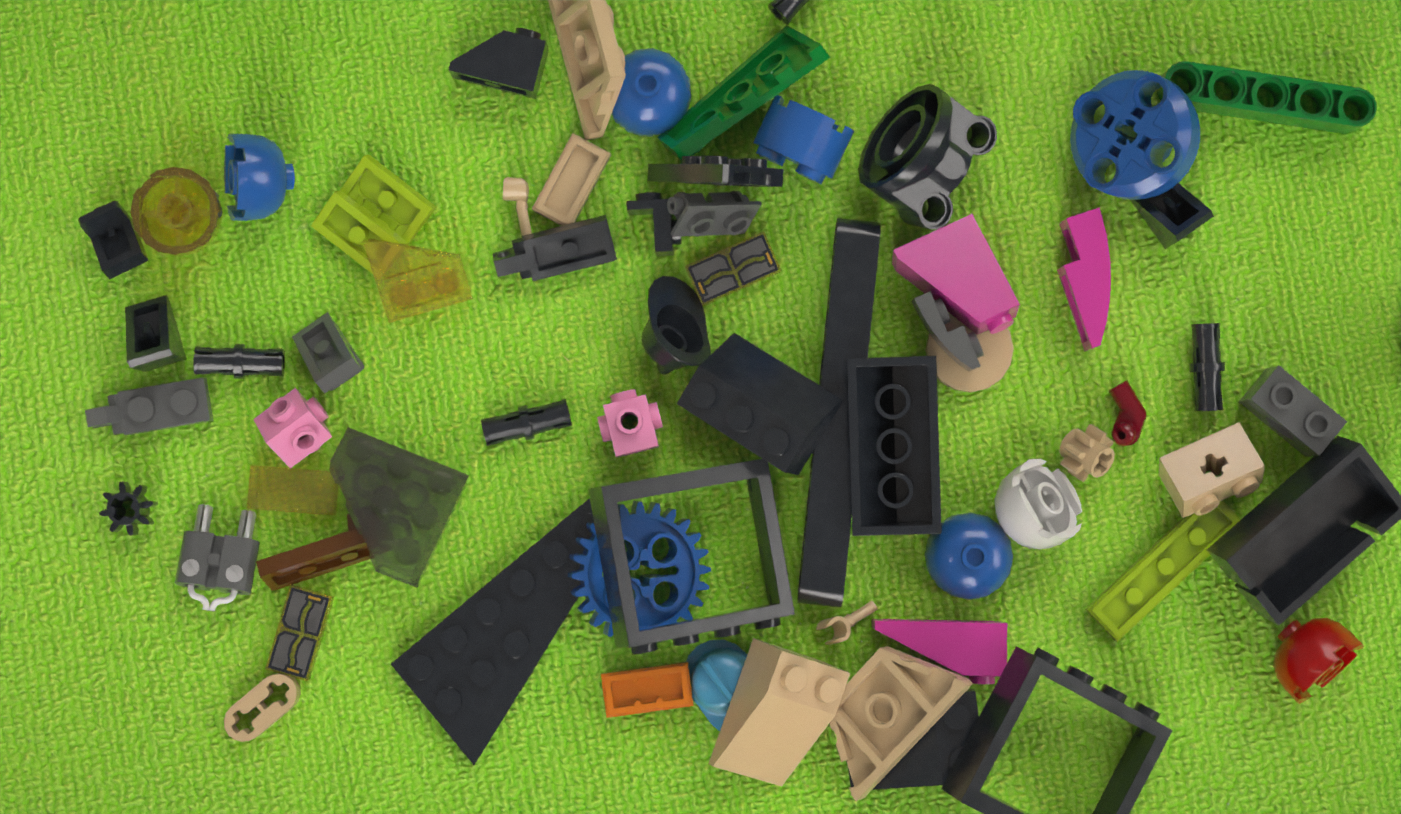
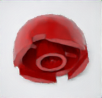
[1273,618,1364,704]

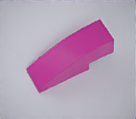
[1057,207,1111,351]

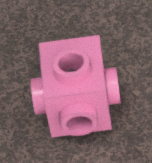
[253,388,332,469]
[597,389,663,458]

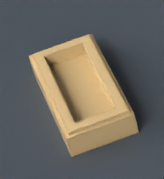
[532,133,611,226]

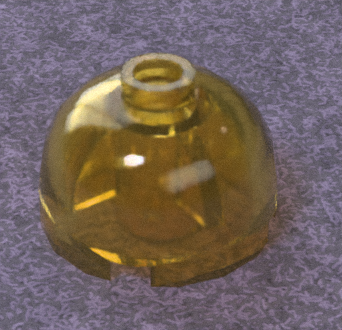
[130,167,223,257]

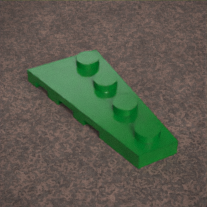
[657,25,831,161]

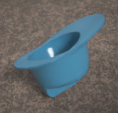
[686,640,747,731]

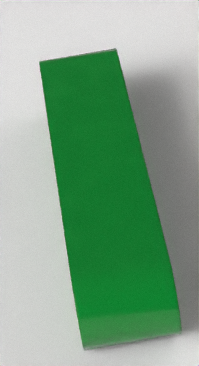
[1156,61,1377,134]

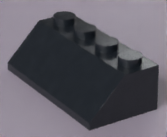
[847,356,942,536]

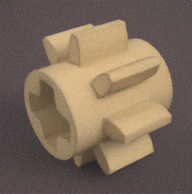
[1060,424,1115,482]

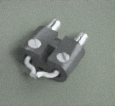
[175,504,260,611]

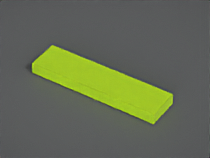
[1085,500,1241,642]

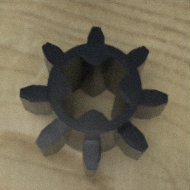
[99,482,158,536]

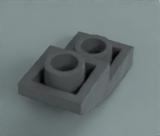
[911,291,984,371]

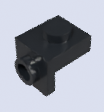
[626,192,682,257]
[78,201,149,280]

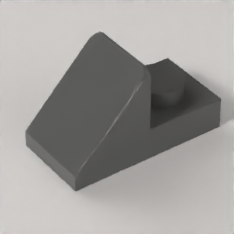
[292,312,364,394]

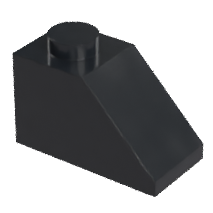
[449,28,549,99]

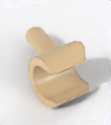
[503,177,532,236]
[816,601,877,645]

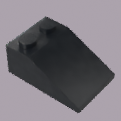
[848,687,987,790]

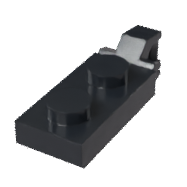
[493,215,617,281]

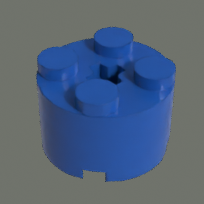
[753,95,854,184]

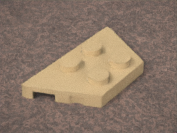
[548,0,626,140]
[829,646,973,801]

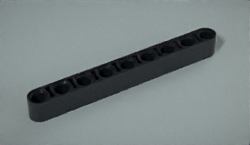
[797,218,881,608]

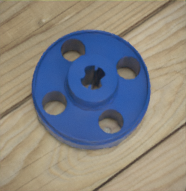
[1070,70,1200,200]

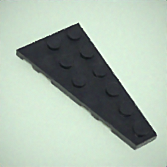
[391,498,594,765]

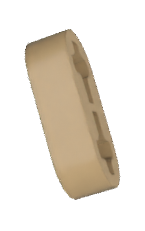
[224,673,301,742]

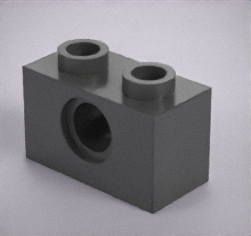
[1239,365,1347,457]

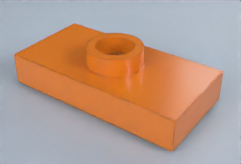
[601,661,694,718]

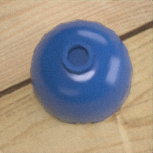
[612,48,691,137]
[224,134,295,221]
[925,512,1013,600]

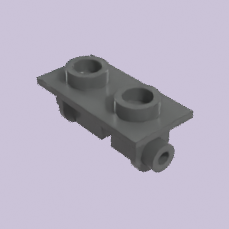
[667,191,762,237]

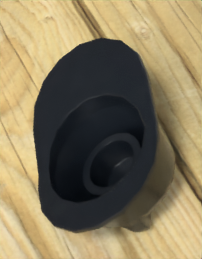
[641,276,711,375]

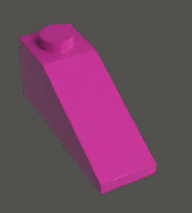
[871,619,1008,684]

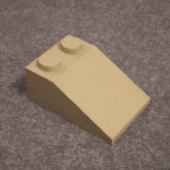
[708,638,850,786]

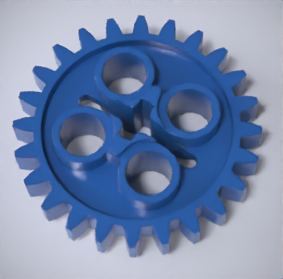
[568,501,711,637]

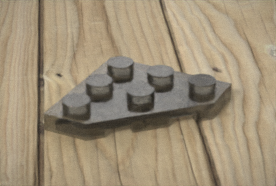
[329,427,469,588]

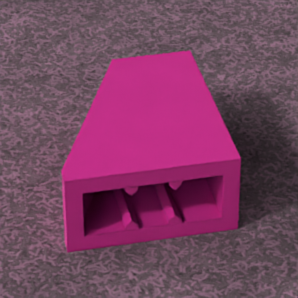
[892,214,1020,335]

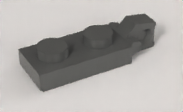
[85,377,213,435]

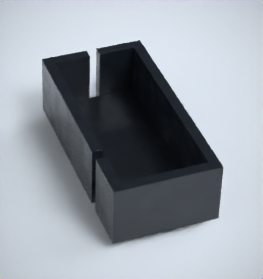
[1207,435,1401,626]

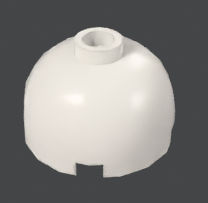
[995,459,1082,549]

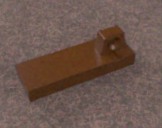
[256,507,396,591]

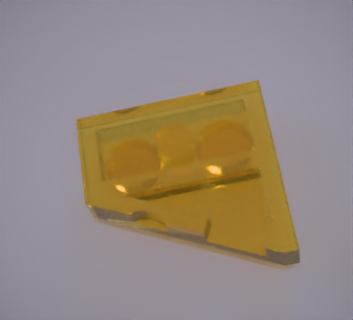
[364,239,473,323]

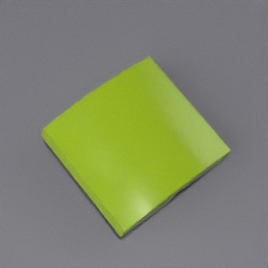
[311,155,437,279]

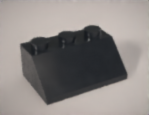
[677,333,844,475]

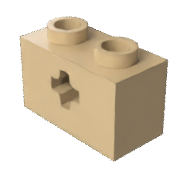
[1159,422,1265,518]

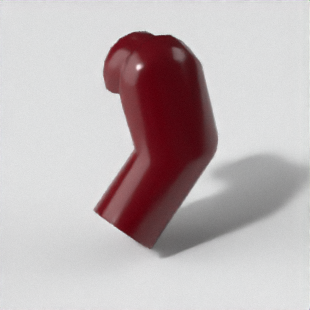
[1109,380,1147,446]

